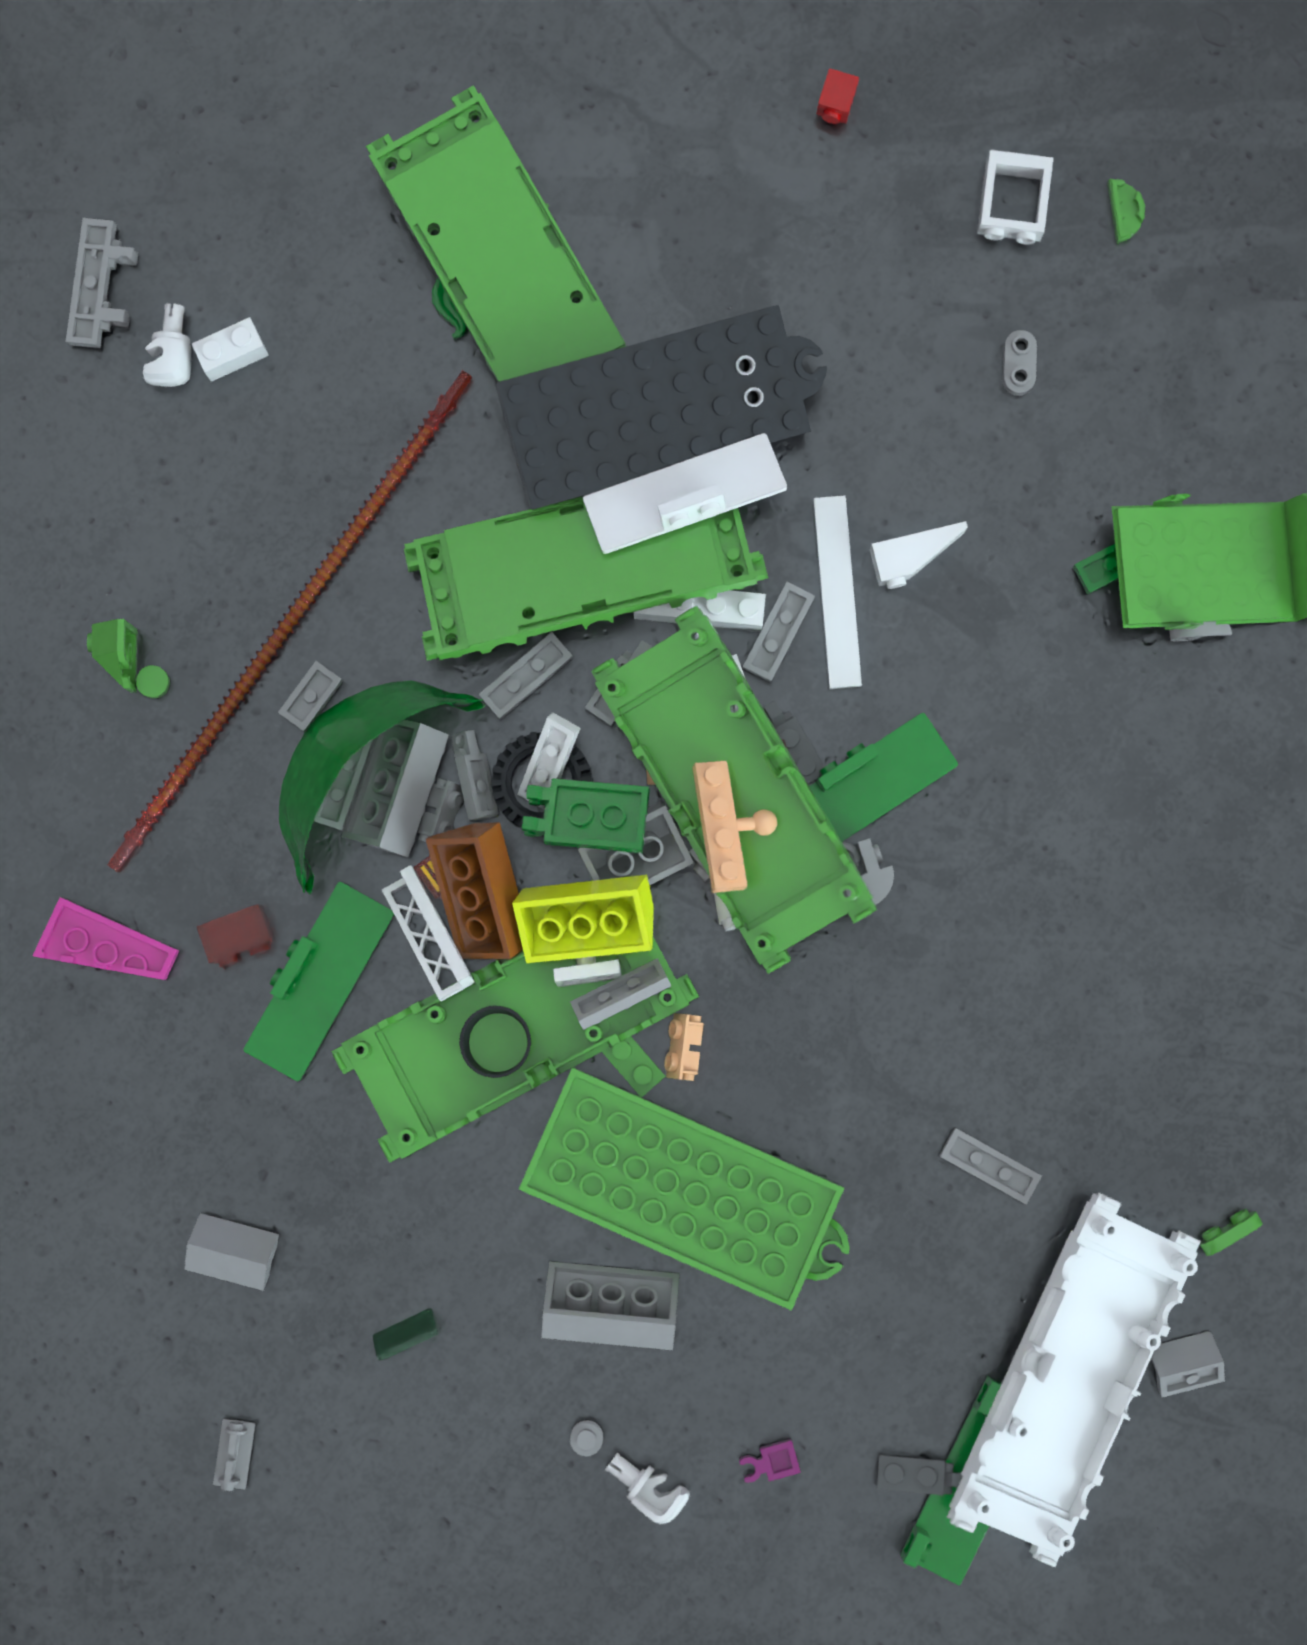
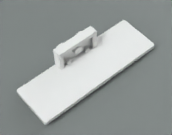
[583,433,787,554]

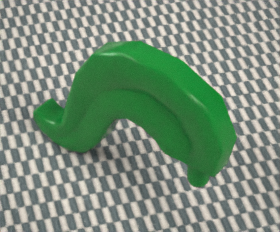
[432,278,467,340]

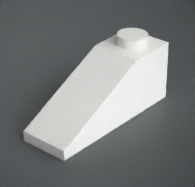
[870,521,967,589]

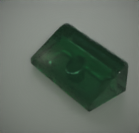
[373,1308,441,1361]

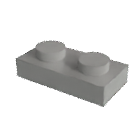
[278,661,343,733]

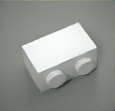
[192,317,269,382]

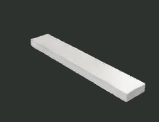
[813,495,862,689]

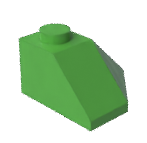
[87,619,137,692]

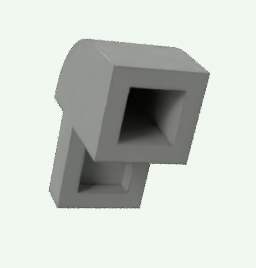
[845,838,894,905]

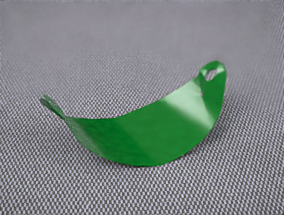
[279,681,486,895]

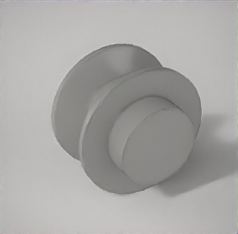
[570,1420,603,1456]

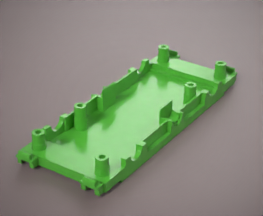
[365,85,626,382]
[404,496,768,661]
[591,606,877,974]
[331,937,699,1163]

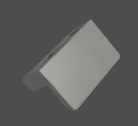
[1151,1331,1225,1398]

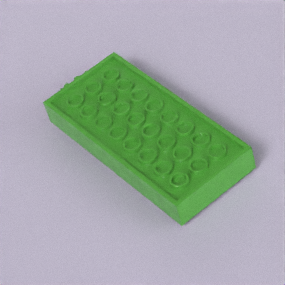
[519,1067,849,1311]

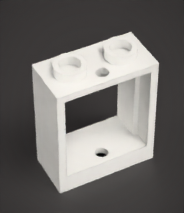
[977,150,1053,244]

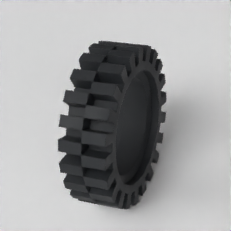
[491,731,592,828]

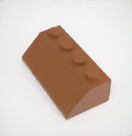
[425,822,523,959]

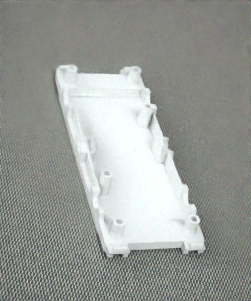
[947,1193,1200,1567]

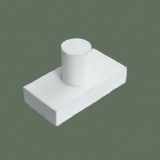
[553,956,622,987]

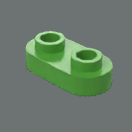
[1200,1209,1263,1256]

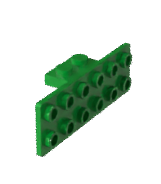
[809,713,958,842]
[243,882,394,1081]

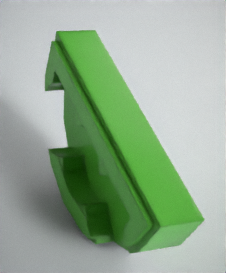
[1107,179,1145,243]

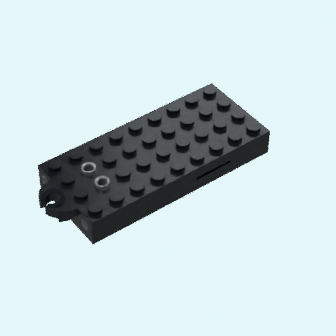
[495,305,827,510]

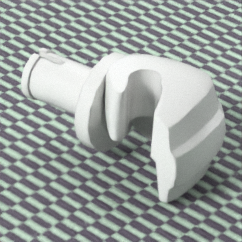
[143,303,191,387]
[605,1452,690,1524]

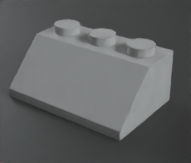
[577,800,694,885]

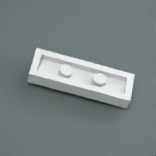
[517,713,581,810]

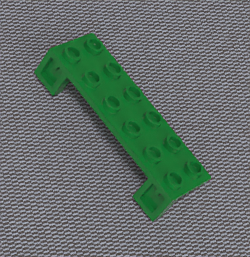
[900,1376,1002,1585]

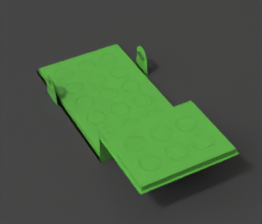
[1112,493,1307,630]

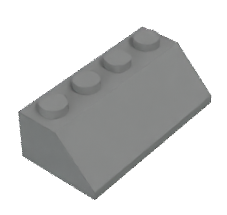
[341,720,449,857]
[542,1261,679,1350]

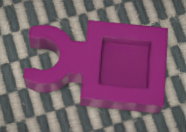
[739,1439,801,1483]

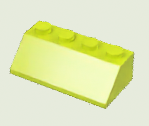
[512,875,654,963]

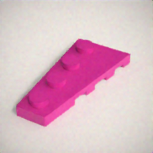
[33,897,180,980]

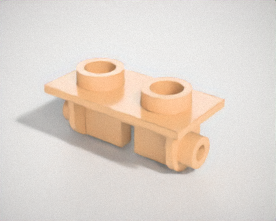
[664,1013,704,1081]

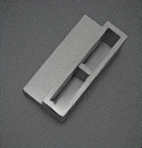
[185,1213,279,1291]

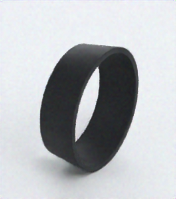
[459,1006,531,1078]

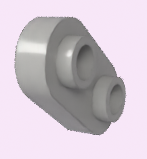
[1003,330,1037,396]

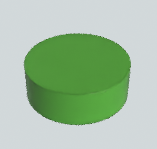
[136,665,170,699]

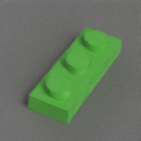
[578,1015,666,1097]

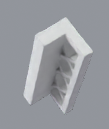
[382,865,475,1001]

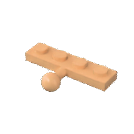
[692,761,777,893]

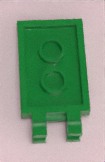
[522,778,650,853]

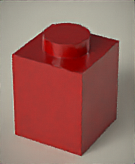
[816,68,859,124]

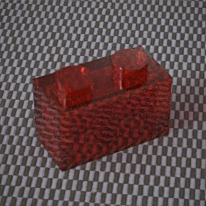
[196,904,275,968]

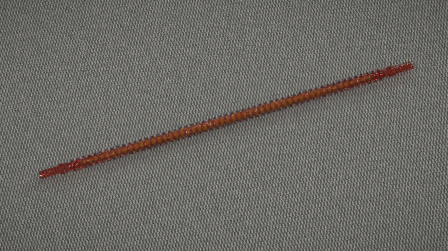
[107,370,472,872]

